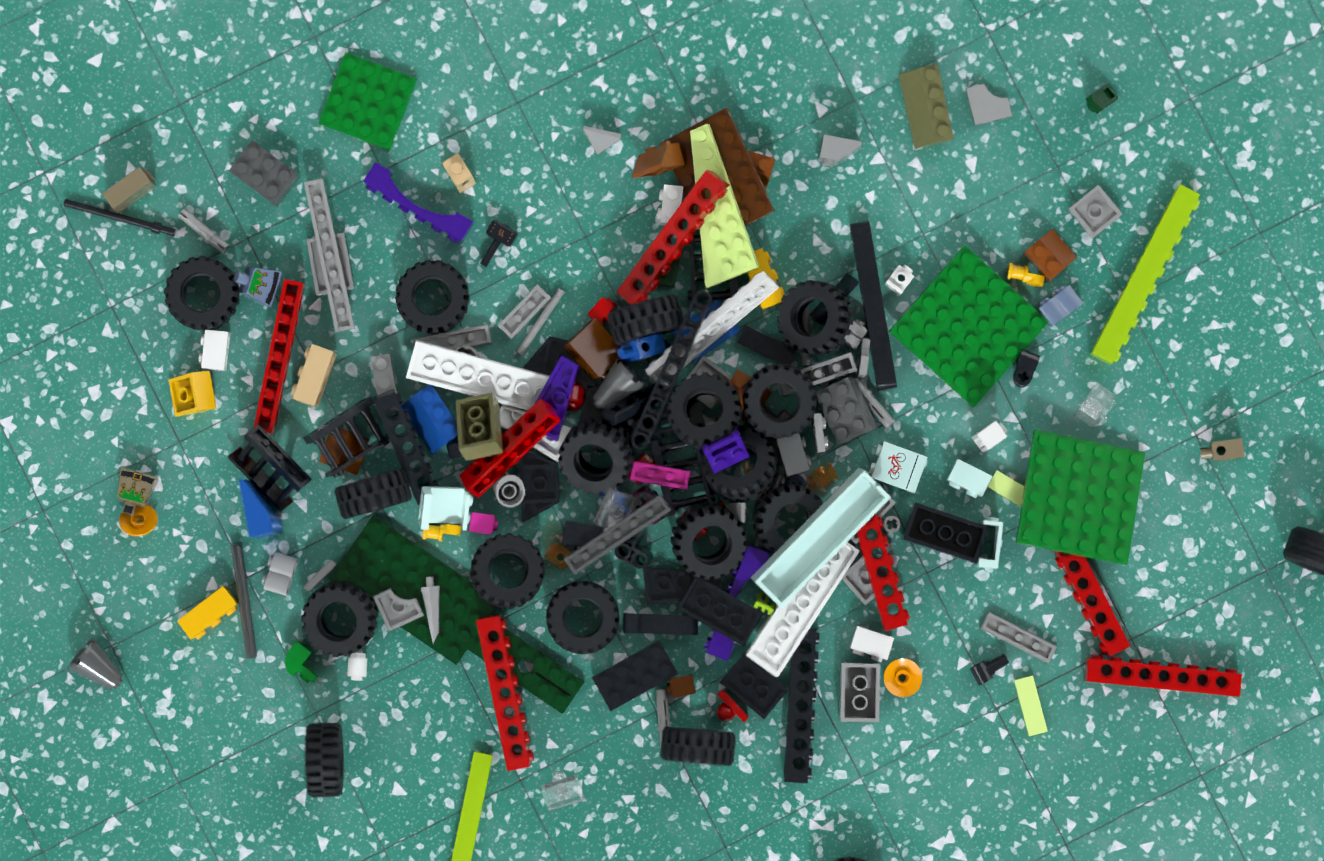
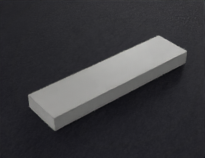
[413,324,492,350]
[980,611,1057,664]

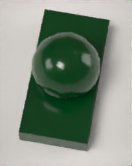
[1086,84,1119,114]

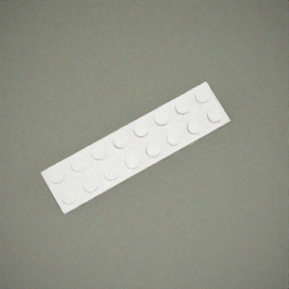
[645,271,779,385]
[406,340,550,410]
[745,542,859,677]

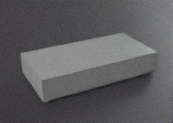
[304,560,338,592]

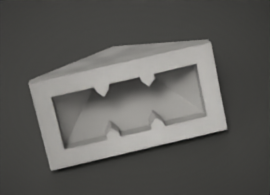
[583,126,621,154]
[724,503,748,523]

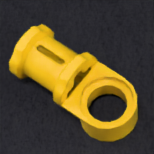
[1006,262,1045,287]
[423,524,462,542]

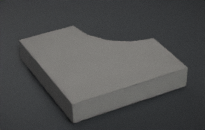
[965,84,1012,126]
[857,338,870,378]
[373,588,424,631]

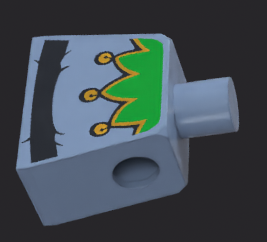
[233,266,282,307]

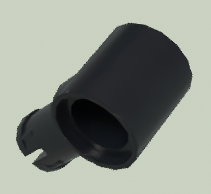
[970,654,1009,686]

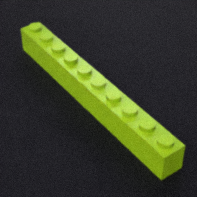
[1090,184,1200,365]

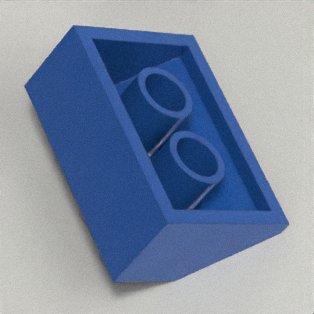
[401,385,458,454]

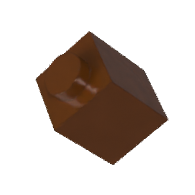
[666,674,696,698]

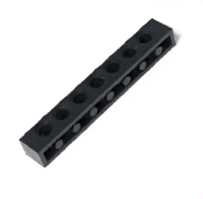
[784,628,820,783]

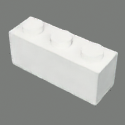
[972,421,1007,453]

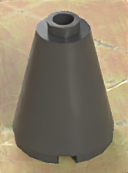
[593,358,646,410]
[68,638,123,690]

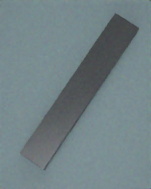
[564,494,671,575]

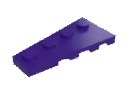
[535,355,579,442]

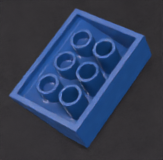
[239,479,283,539]

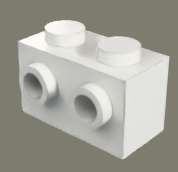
[657,184,683,225]

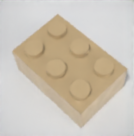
[291,344,337,408]

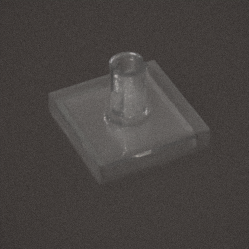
[593,488,637,529]
[540,770,585,811]

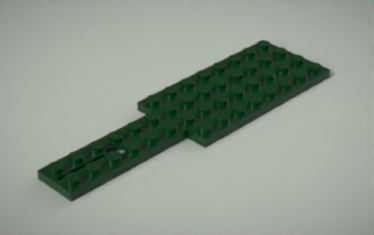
[329,515,584,714]

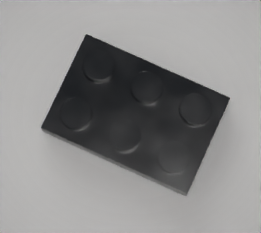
[720,653,788,719]

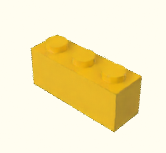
[747,248,785,311]
[177,586,239,640]

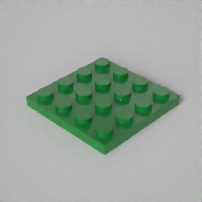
[318,52,417,151]

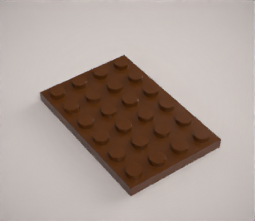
[661,108,775,227]

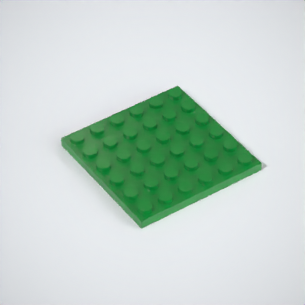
[888,245,1048,408]
[1015,429,1145,565]

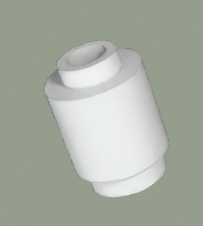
[347,653,367,681]

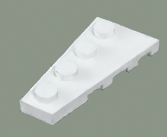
[500,404,572,462]

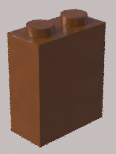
[563,318,620,380]

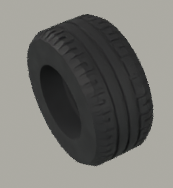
[1283,526,1324,576]

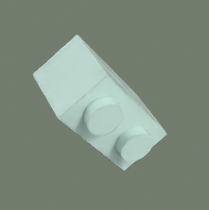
[946,459,992,499]

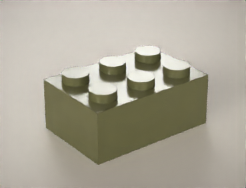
[456,392,503,461]

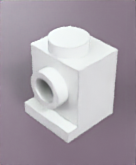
[884,265,914,296]

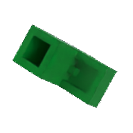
[285,641,319,683]

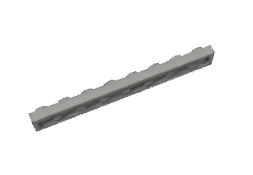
[304,178,355,333]

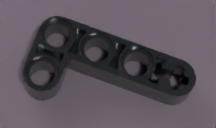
[614,489,658,569]
[623,613,699,635]

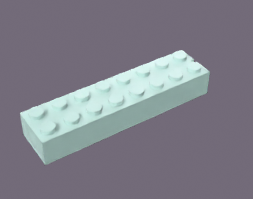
[751,468,891,608]

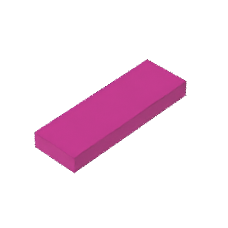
[630,461,690,490]

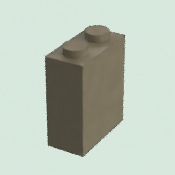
[102,167,156,213]

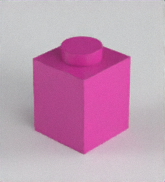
[469,512,498,535]

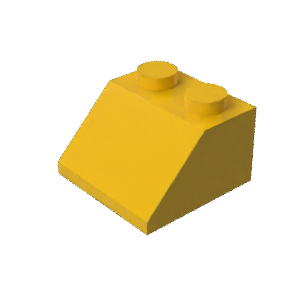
[168,371,216,417]

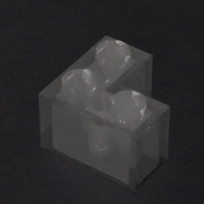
[1074,383,1116,428]

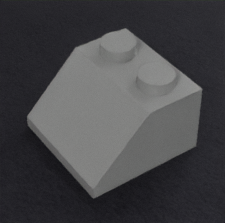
[818,135,862,168]

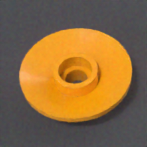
[119,505,158,536]
[884,659,922,697]

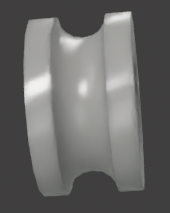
[883,516,901,533]

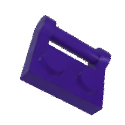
[701,430,749,473]

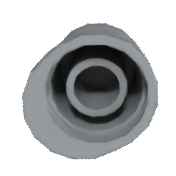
[493,473,525,507]

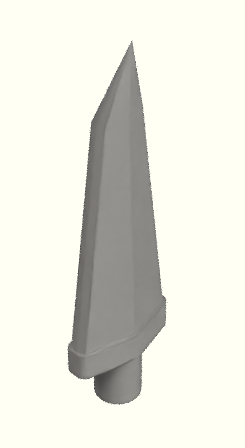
[421,576,440,643]

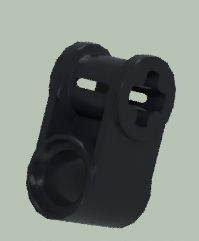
[1013,349,1040,388]

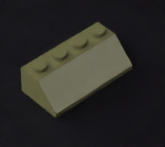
[898,64,954,149]

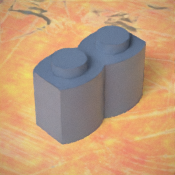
[1037,285,1083,327]

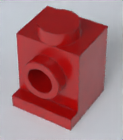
[587,297,616,326]

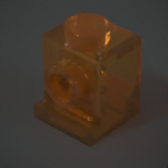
[808,461,839,489]
[544,542,572,571]

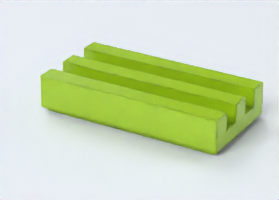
[754,589,776,615]

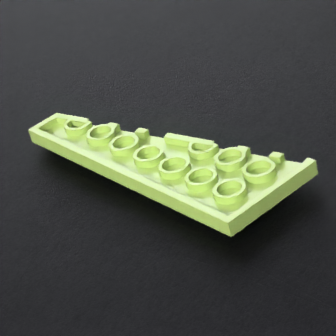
[690,124,759,288]

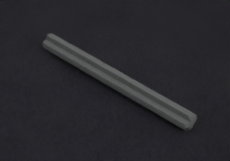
[231,545,257,659]

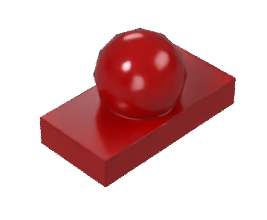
[716,690,749,722]

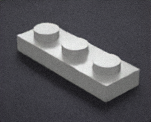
[498,284,551,339]

